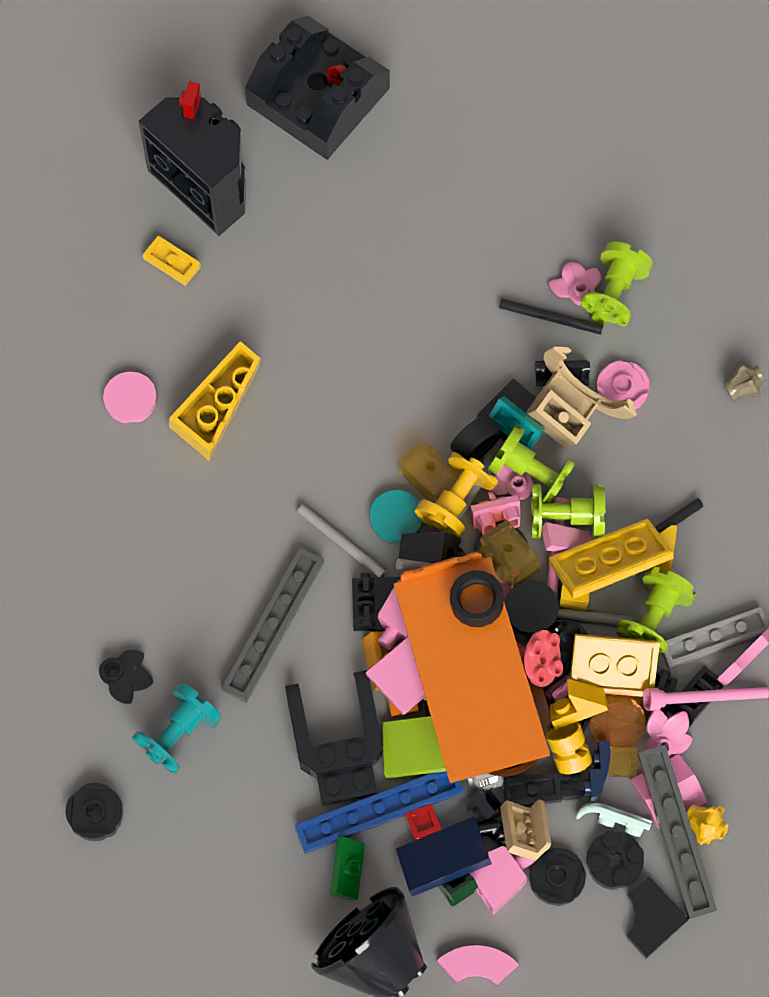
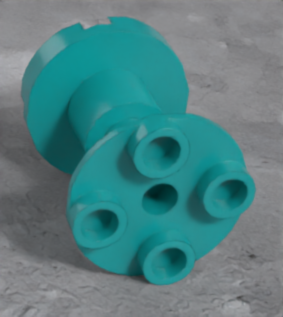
[132,682,222,775]

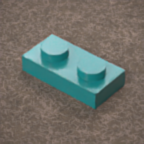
[489,396,545,450]

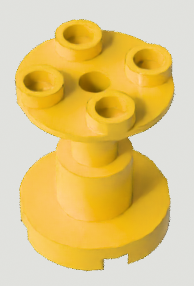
[414,452,498,537]

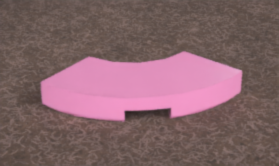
[717,628,769,686]
[437,945,519,985]

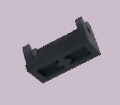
[399,532,461,563]

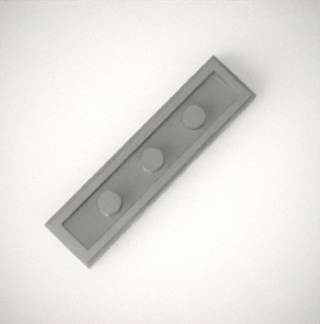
[662,606,769,669]

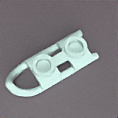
[576,802,652,837]

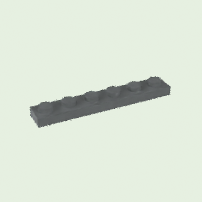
[221,547,324,703]
[637,745,717,919]

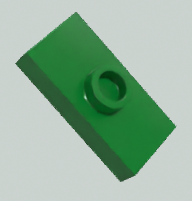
[330,837,365,900]

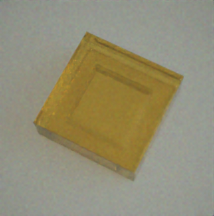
[609,747,638,778]

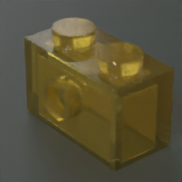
[398,441,459,503]
[479,520,540,588]

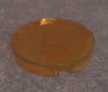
[590,696,646,748]

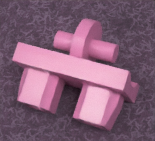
[471,491,520,536]

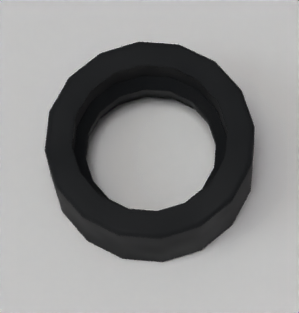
[450,415,502,461]
[450,570,504,627]

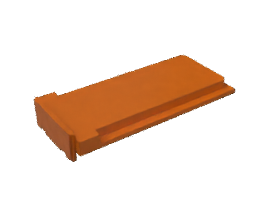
[394,551,550,783]

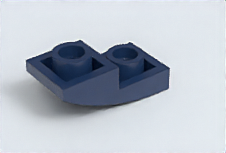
[583,741,610,803]

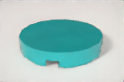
[370,490,423,543]

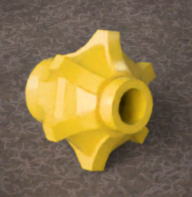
[687,804,728,845]

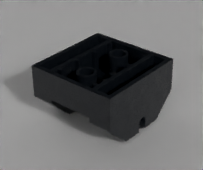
[245,16,390,160]
[139,97,246,236]

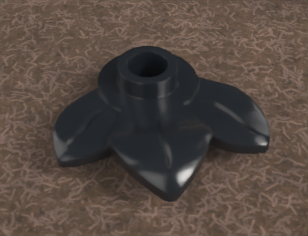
[99,650,153,704]

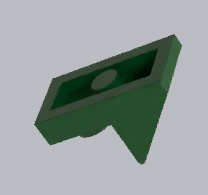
[438,874,479,906]

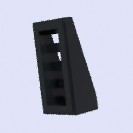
[668,666,724,727]

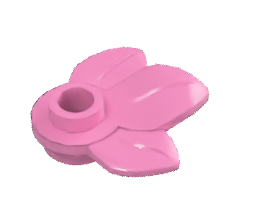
[549,262,601,306]
[488,465,533,500]
[646,710,693,756]

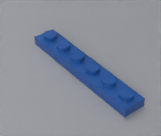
[294,771,464,854]

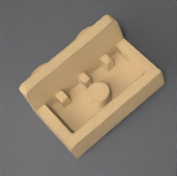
[500,799,551,861]

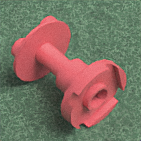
[516,630,563,687]

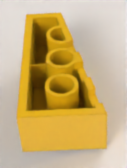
[169,341,261,461]

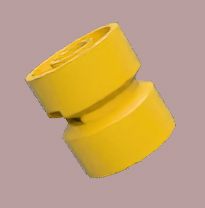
[546,722,592,774]

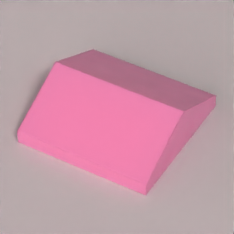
[630,754,707,829]

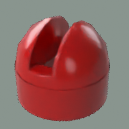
[327,65,347,86]

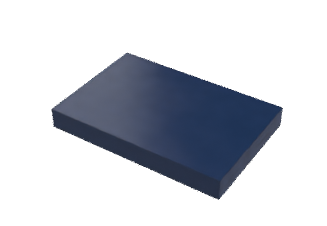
[396,816,492,897]

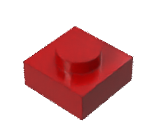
[179,81,201,119]
[405,804,442,841]

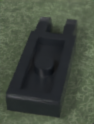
[503,772,584,807]

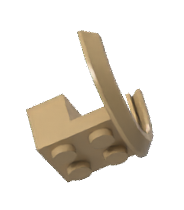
[526,346,637,448]

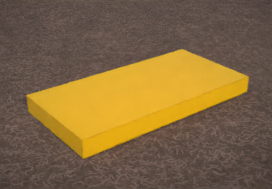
[549,518,674,599]

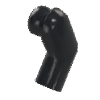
[478,820,506,846]

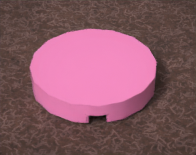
[596,360,650,409]
[103,371,157,424]

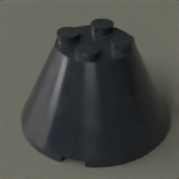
[311,887,427,997]

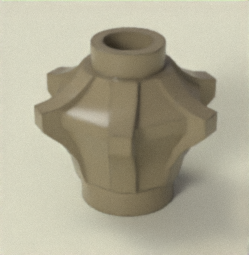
[723,361,765,400]

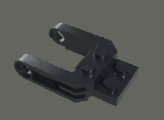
[285,670,383,806]

